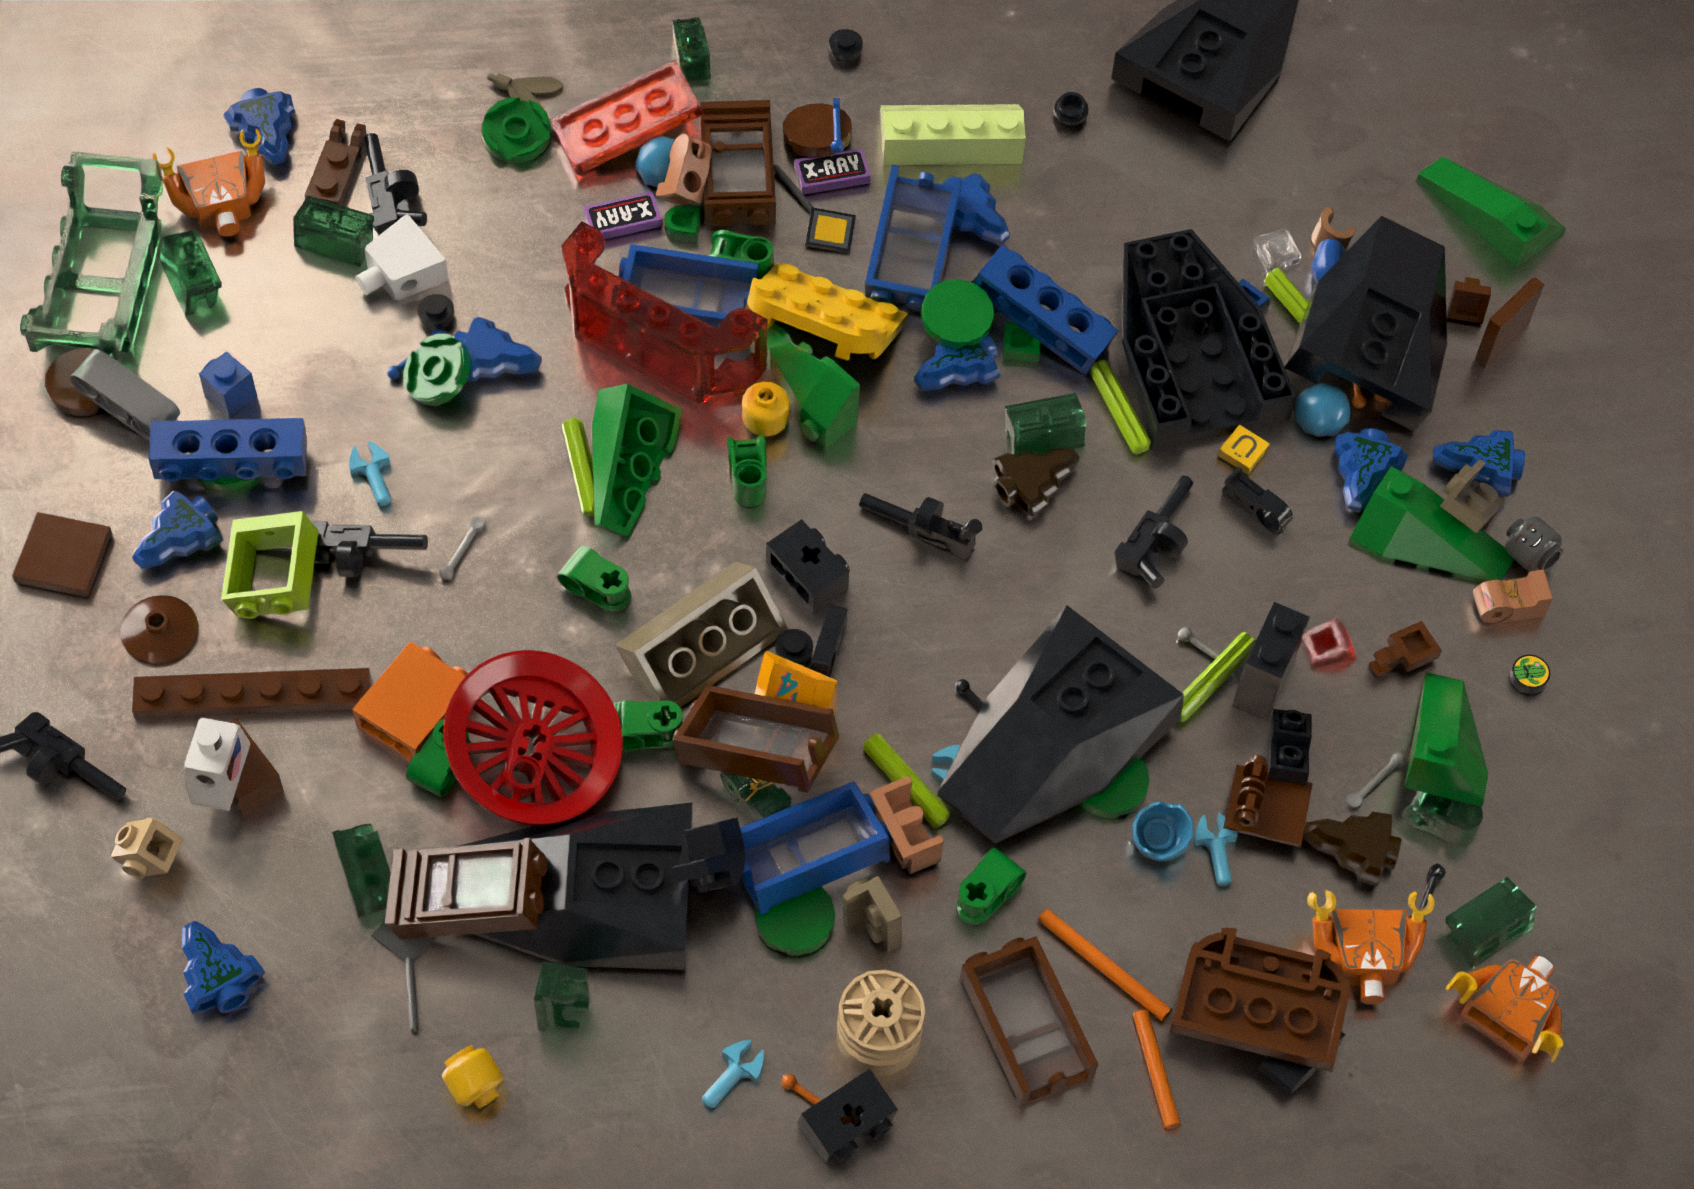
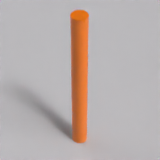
[1038,908,1172,1022]

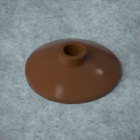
[120,595,199,665]

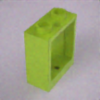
[221,511,319,619]

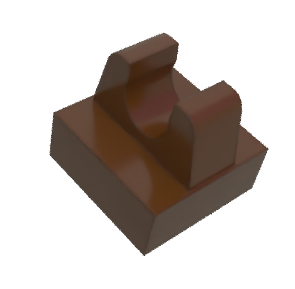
[1447,277,1491,324]

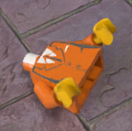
[152,128,266,237]
[1307,890,1435,1004]
[1445,956,1563,1063]

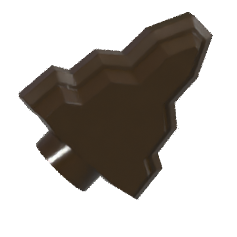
[991,447,1080,517]
[1303,811,1401,887]

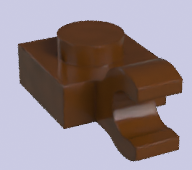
[1369,621,1442,677]

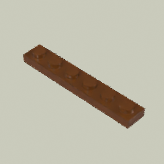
[132,668,370,718]

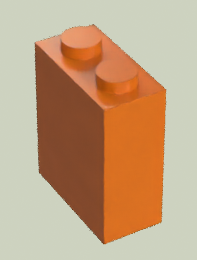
[352,641,468,762]

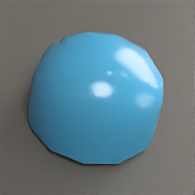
[635,136,675,188]
[1295,383,1351,437]
[1132,801,1194,862]

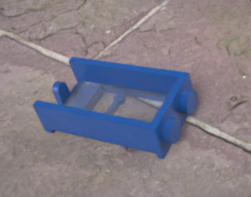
[865,164,962,311]
[611,244,758,343]
[740,781,893,915]

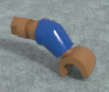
[1311,207,1356,282]

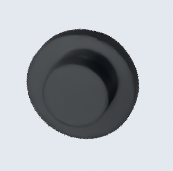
[828,29,863,62]
[1054,92,1089,125]
[418,294,454,329]
[775,629,813,665]

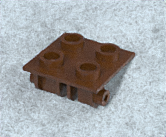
[1223,755,1313,847]

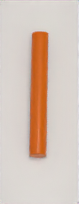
[1133,1009,1181,1130]

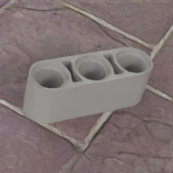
[70,349,181,441]

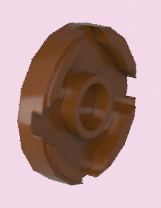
[783,103,852,158]
[45,348,105,416]

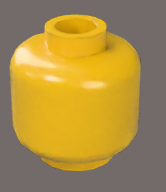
[742,382,790,437]
[442,1044,504,1110]

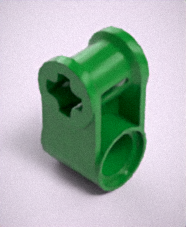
[708,230,774,279]
[727,435,767,508]
[557,546,631,613]
[614,700,683,751]
[406,718,471,797]
[956,848,1027,926]

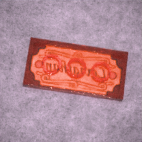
[550,59,704,176]

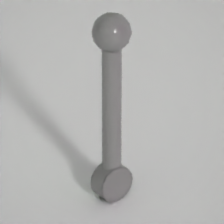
[439,516,485,581]
[1178,627,1244,680]
[1346,752,1406,810]

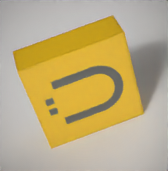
[1217,425,1270,475]

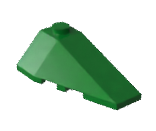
[1417,157,1566,268]
[752,315,860,449]
[592,384,682,537]
[1348,466,1514,583]
[1404,672,1488,807]

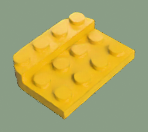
[745,262,908,360]

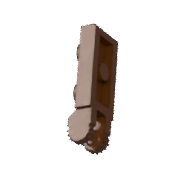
[304,119,367,210]

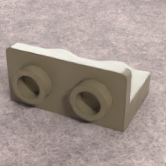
[1440,459,1504,533]
[843,876,902,953]

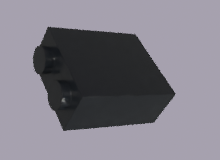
[1232,602,1310,721]

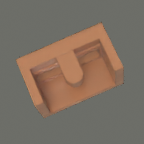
[869,776,944,874]

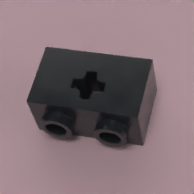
[766,519,850,614]
[797,1069,898,1164]

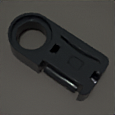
[1222,467,1293,533]
[810,604,848,677]

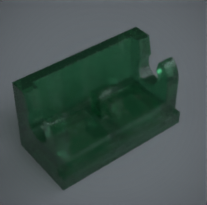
[293,195,374,267]
[160,229,222,316]
[1005,393,1086,456]
[332,824,391,918]
[1445,877,1537,968]
[534,961,590,1031]

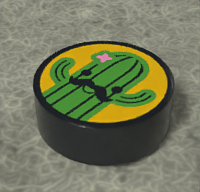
[1510,654,1551,694]

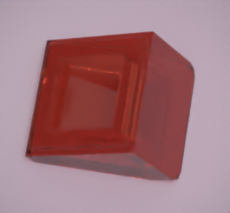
[1303,618,1356,668]

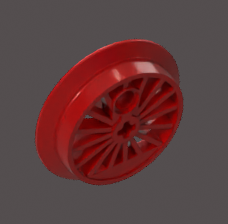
[443,650,623,825]

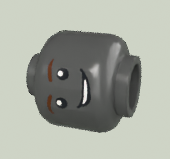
[1506,517,1563,572]

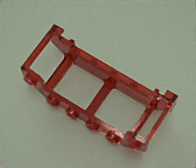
[561,221,768,403]

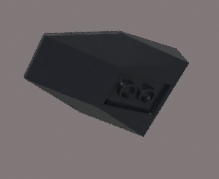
[1111,0,1299,141]
[1284,216,1447,431]
[1122,229,1297,451]
[937,605,1184,843]
[451,802,693,970]

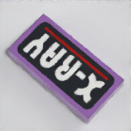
[794,148,871,195]
[584,192,662,242]

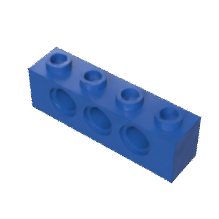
[973,244,1119,376]
[149,418,307,482]

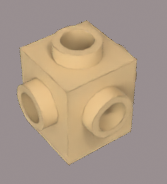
[111,818,184,879]

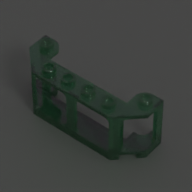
[20,151,163,360]

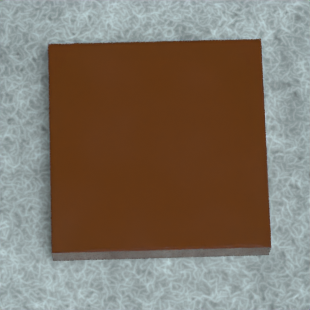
[1475,277,1545,367]
[12,512,112,597]

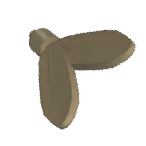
[487,73,563,109]

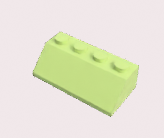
[880,104,1026,165]

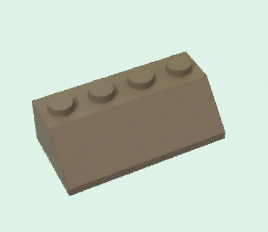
[615,561,789,715]

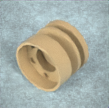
[836,970,925,1076]

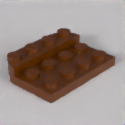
[1170,927,1350,1072]

